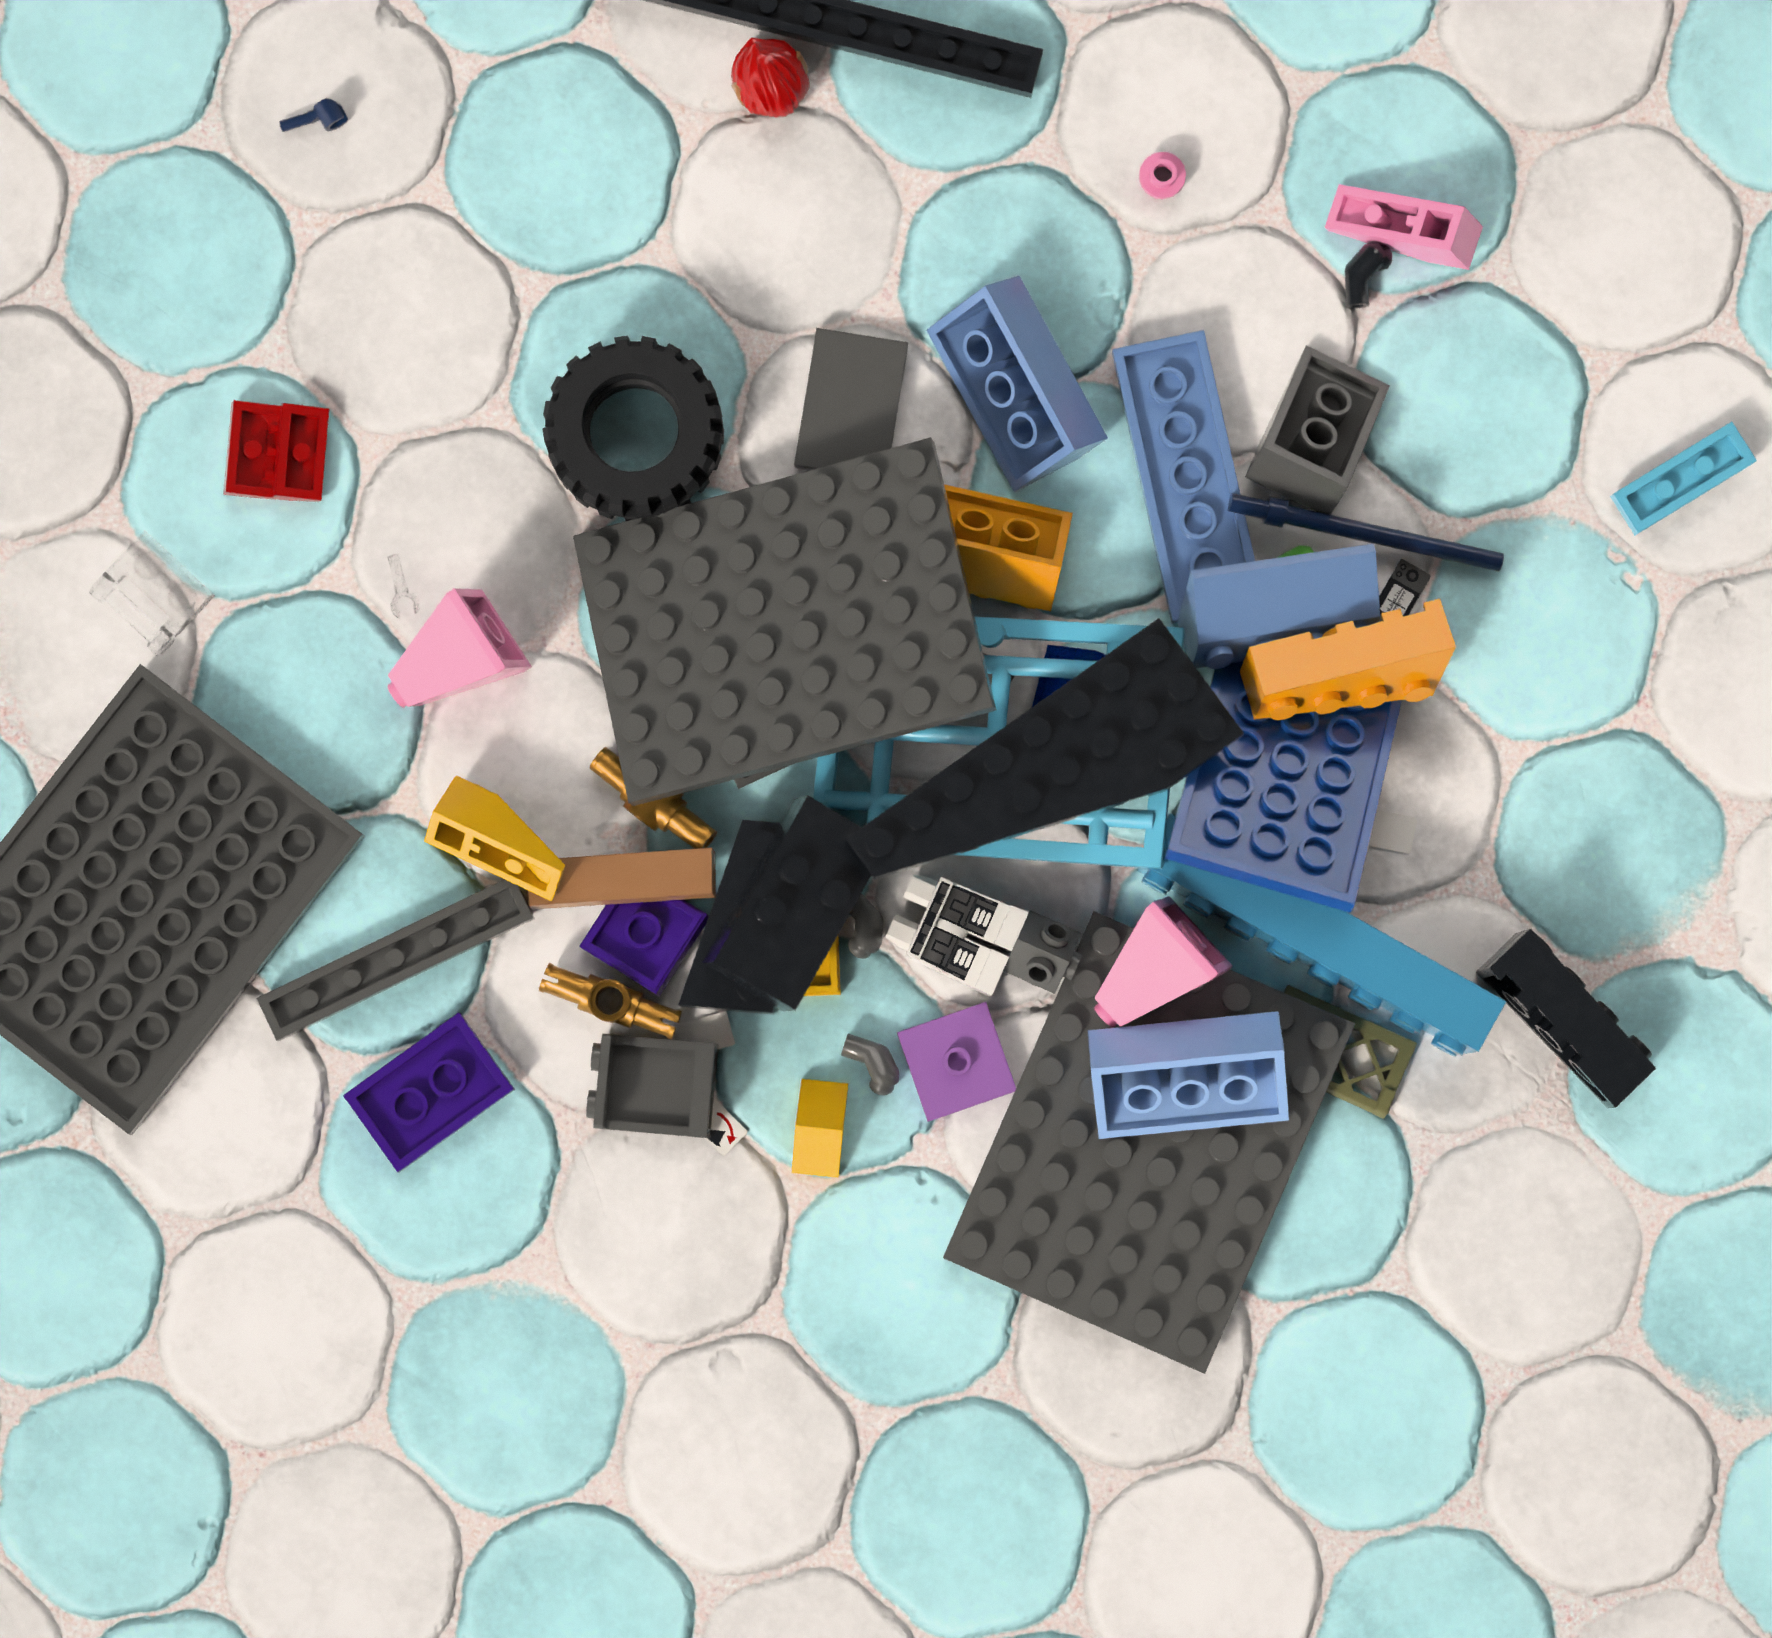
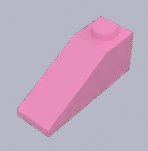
[1325,184,1483,270]

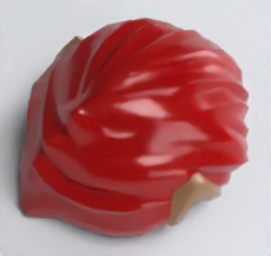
[731,38,810,118]

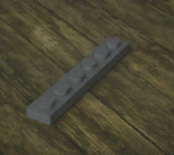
[256,879,535,1041]

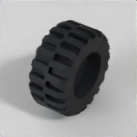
[543,336,724,521]

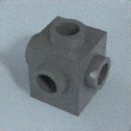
[1003,910,1083,994]

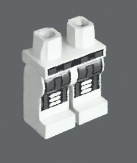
[885,874,1029,997]

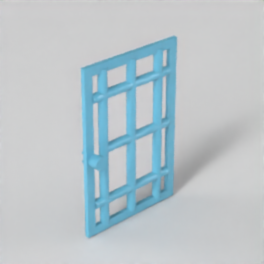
[813,617,1185,869]

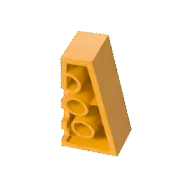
[1240,599,1456,720]

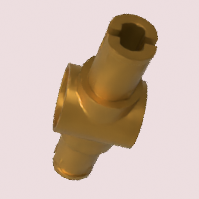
[589,747,717,849]
[539,962,682,1040]

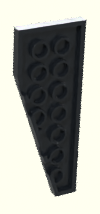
[846,618,1244,880]

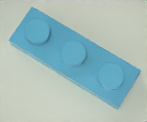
[1610,422,1757,536]

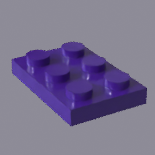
[343,1012,515,1173]

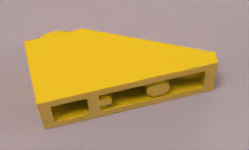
[424,775,565,901]

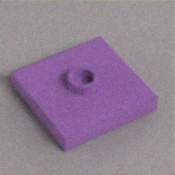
[897,1002,1016,1122]

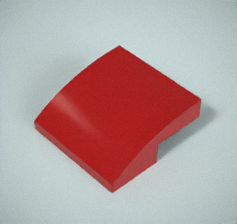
[223,400,329,502]

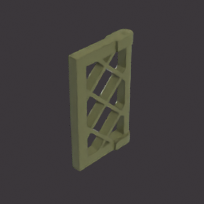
[1284,985,1417,1119]

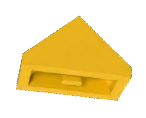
[791,1079,848,1178]

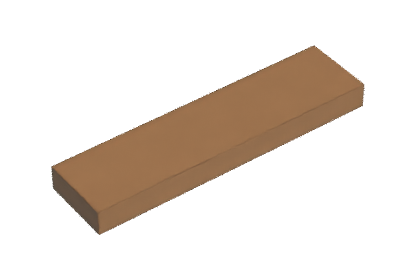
[528,848,716,910]

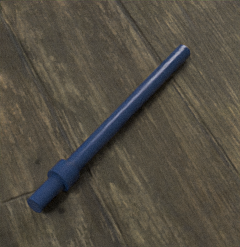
[1228,493,1504,571]

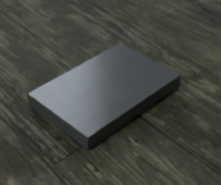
[794,328,908,470]

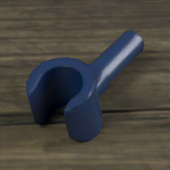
[279,98,348,132]

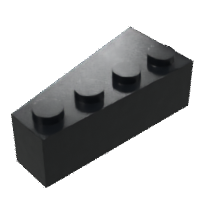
[1476,928,1656,1108]

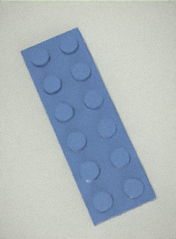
[1112,330,1255,623]

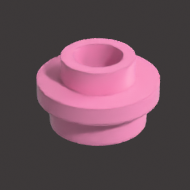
[1139,152,1186,199]

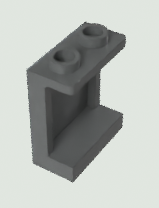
[586,1033,719,1138]

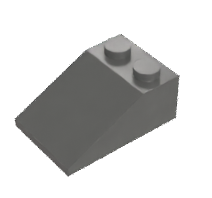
[1245,345,1390,515]

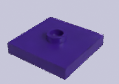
[579,900,709,997]

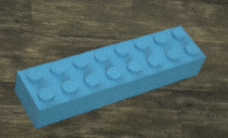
[1136,814,1506,1057]

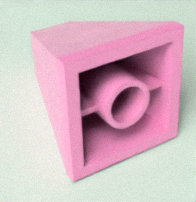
[388,588,532,708]
[1094,896,1233,1028]

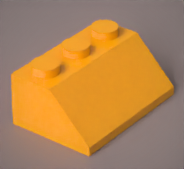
[944,484,1073,612]

